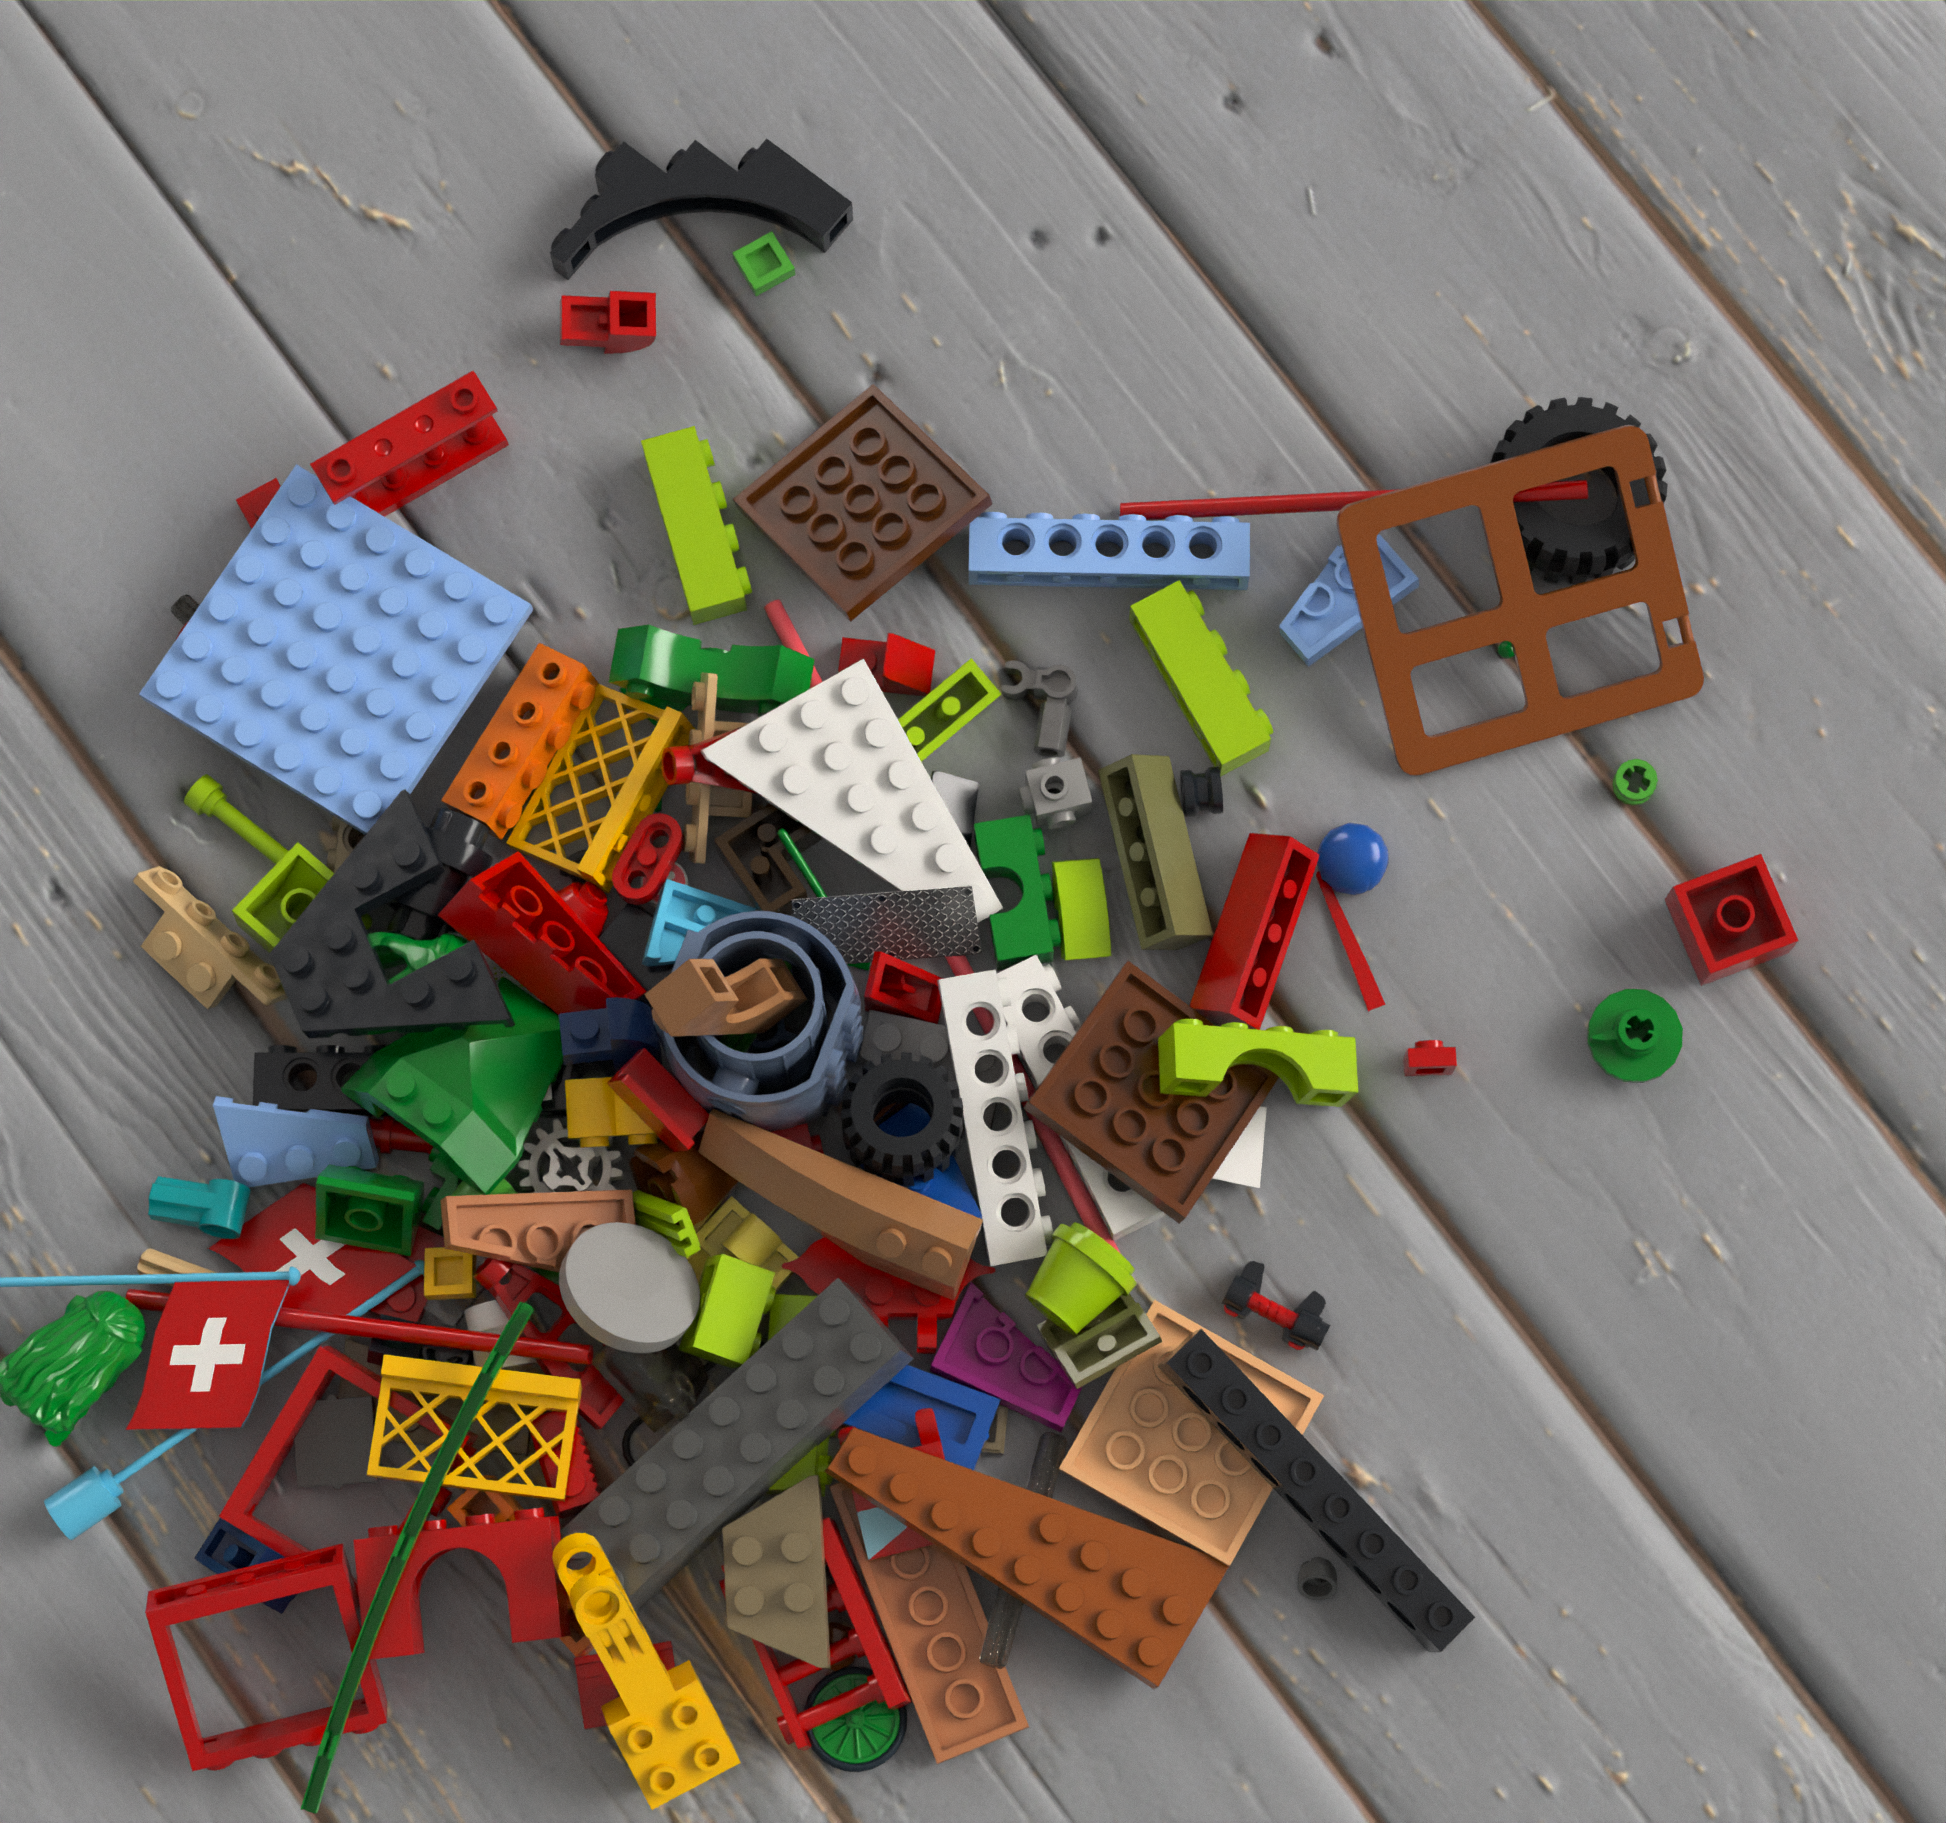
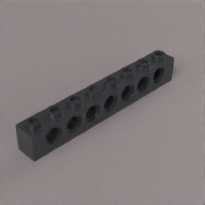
[253,1045,615,1118]
[1158,1329,1475,1652]

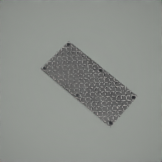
[791,886,982,964]

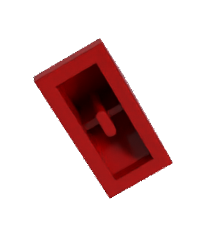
[864,951,944,1024]

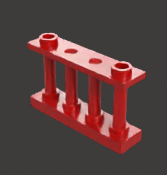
[310,370,509,517]
[719,1517,912,1751]

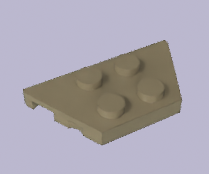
[722,1475,831,1669]

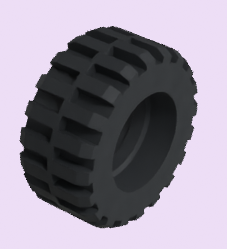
[1490,397,1668,585]

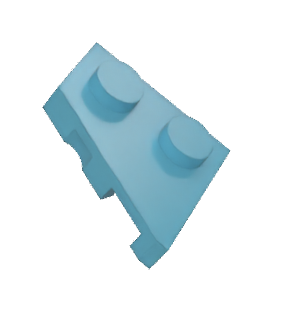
[642,879,756,967]

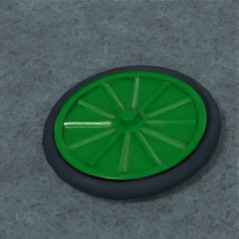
[804,1666,907,1772]

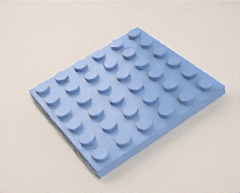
[139,464,533,835]

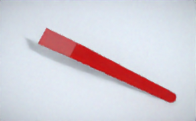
[1316,871,1386,1011]

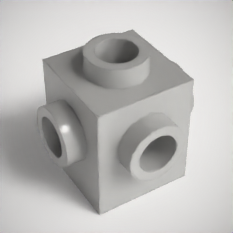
[1018,757,1092,829]

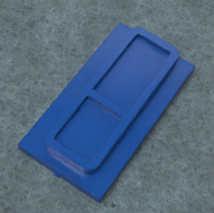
[842,1365,1001,1470]

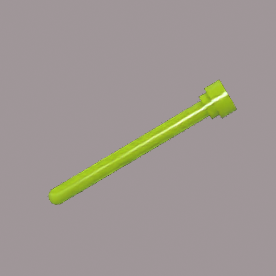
[184,774,372,930]

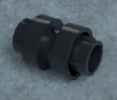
[386,808,493,940]

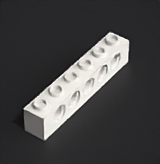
[997,955,1164,1241]
[937,969,1053,1266]

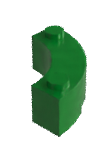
[608,624,815,717]

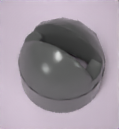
[1298,1557,1337,1600]

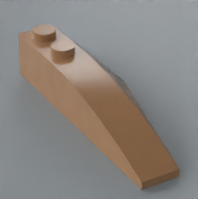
[698,1109,983,1301]

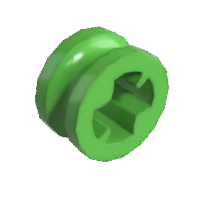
[1612,759,1658,806]

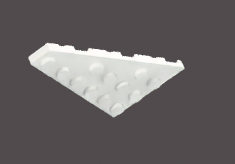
[701,659,1003,923]

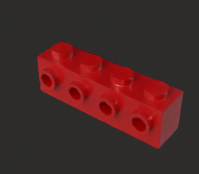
[1189,833,1320,1030]

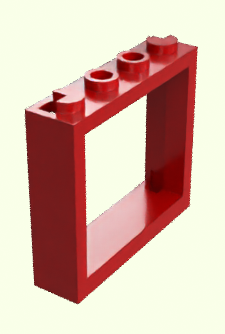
[219,1346,478,1598]
[145,1543,388,1772]

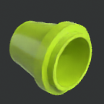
[1024,1222,1137,1336]

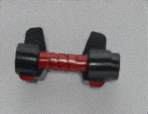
[1221,1261,1330,1351]

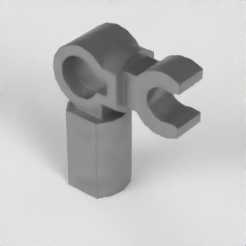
[1001,660,1078,758]

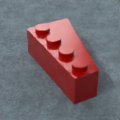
[438,851,646,1015]

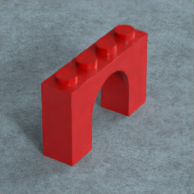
[353,1507,571,1660]

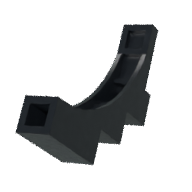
[550,138,853,280]

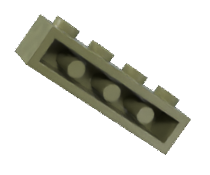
[1098,754,1213,950]

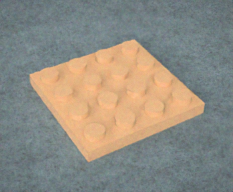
[1059,1300,1324,1567]

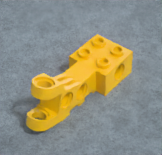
[552,1533,741,1810]

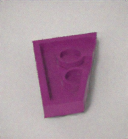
[929,1282,1083,1433]

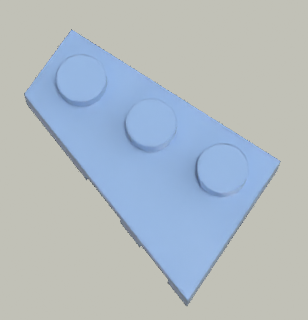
[1279,534,1419,667]
[213,1096,379,1187]

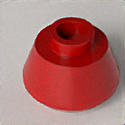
[556,882,609,938]

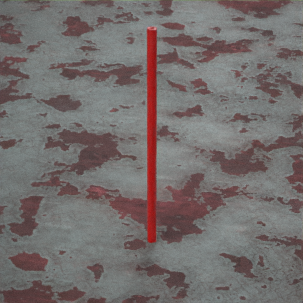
[1120,480,1588,520]
[125,1289,594,1365]

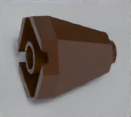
[629,1131,741,1233]

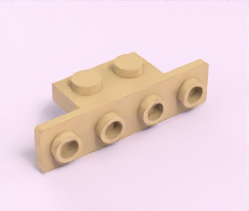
[683,673,752,864]
[133,866,288,1009]

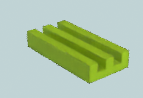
[632,1190,701,1258]

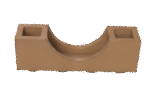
[645,959,807,1037]

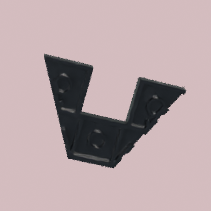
[269,789,515,1039]

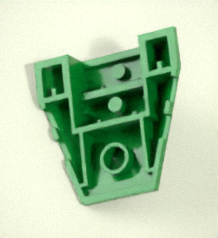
[341,977,564,1195]

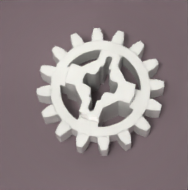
[518,1119,624,1193]

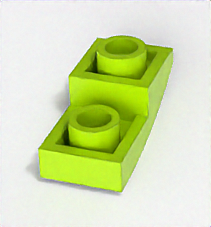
[1052,858,1112,960]

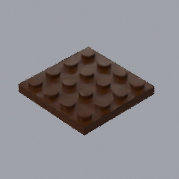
[733,384,993,622]
[1023,961,1279,1224]

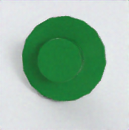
[1587,989,1683,1083]

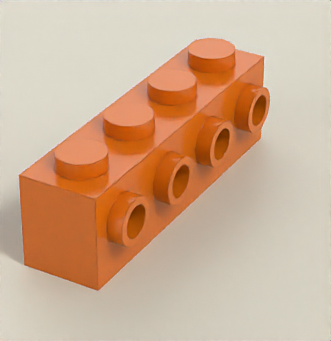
[441,643,598,840]

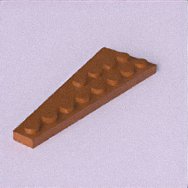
[824,1427,1229,1689]

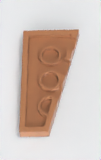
[440,1189,636,1273]

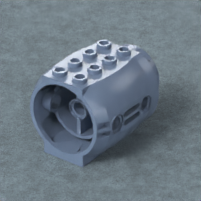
[653,911,865,1132]

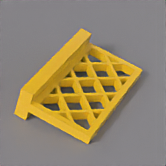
[506,684,695,894]
[367,1355,582,1502]

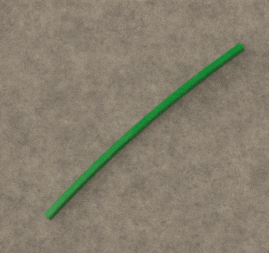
[300,1301,535,1814]

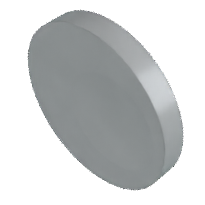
[559,1222,700,1353]

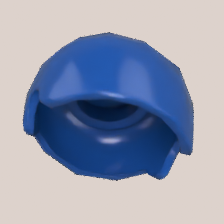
[1317,822,1389,895]

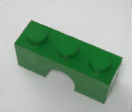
[974,814,1061,971]

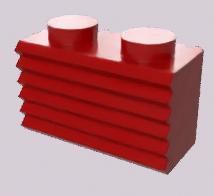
[530,1411,603,1519]

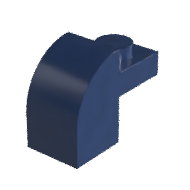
[559,998,663,1074]

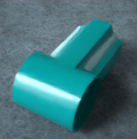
[148,1176,251,1239]

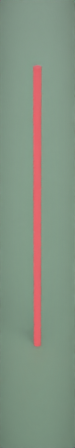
[764,599,1121,1254]

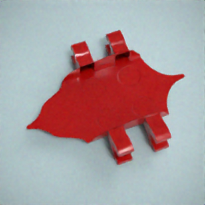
[782,1237,996,1354]

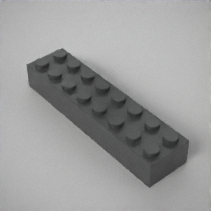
[560,1278,914,1612]

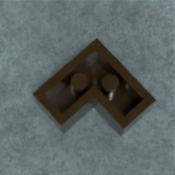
[714,803,822,916]

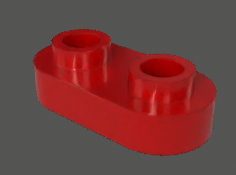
[612,813,684,905]

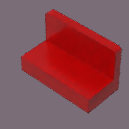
[607,1048,709,1152]

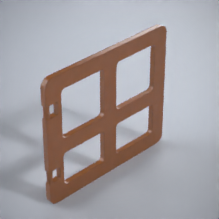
[1336,425,1704,776]

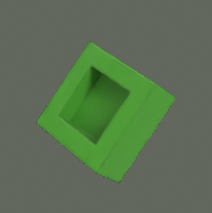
[732,231,795,296]

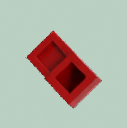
[560,291,656,354]

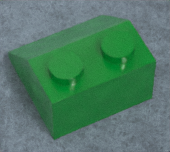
[315,1164,424,1256]

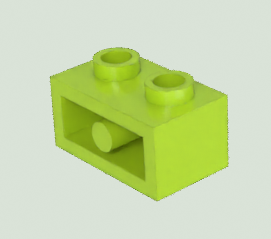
[679,1253,775,1368]

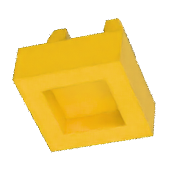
[424,1247,477,1300]

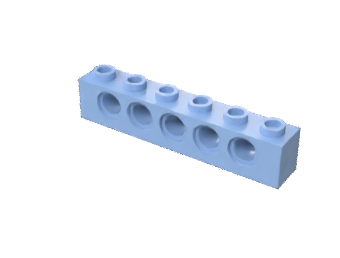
[969,512,1250,590]

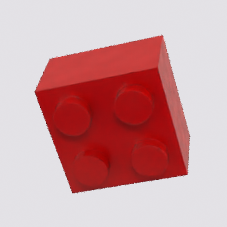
[1664,854,1799,986]

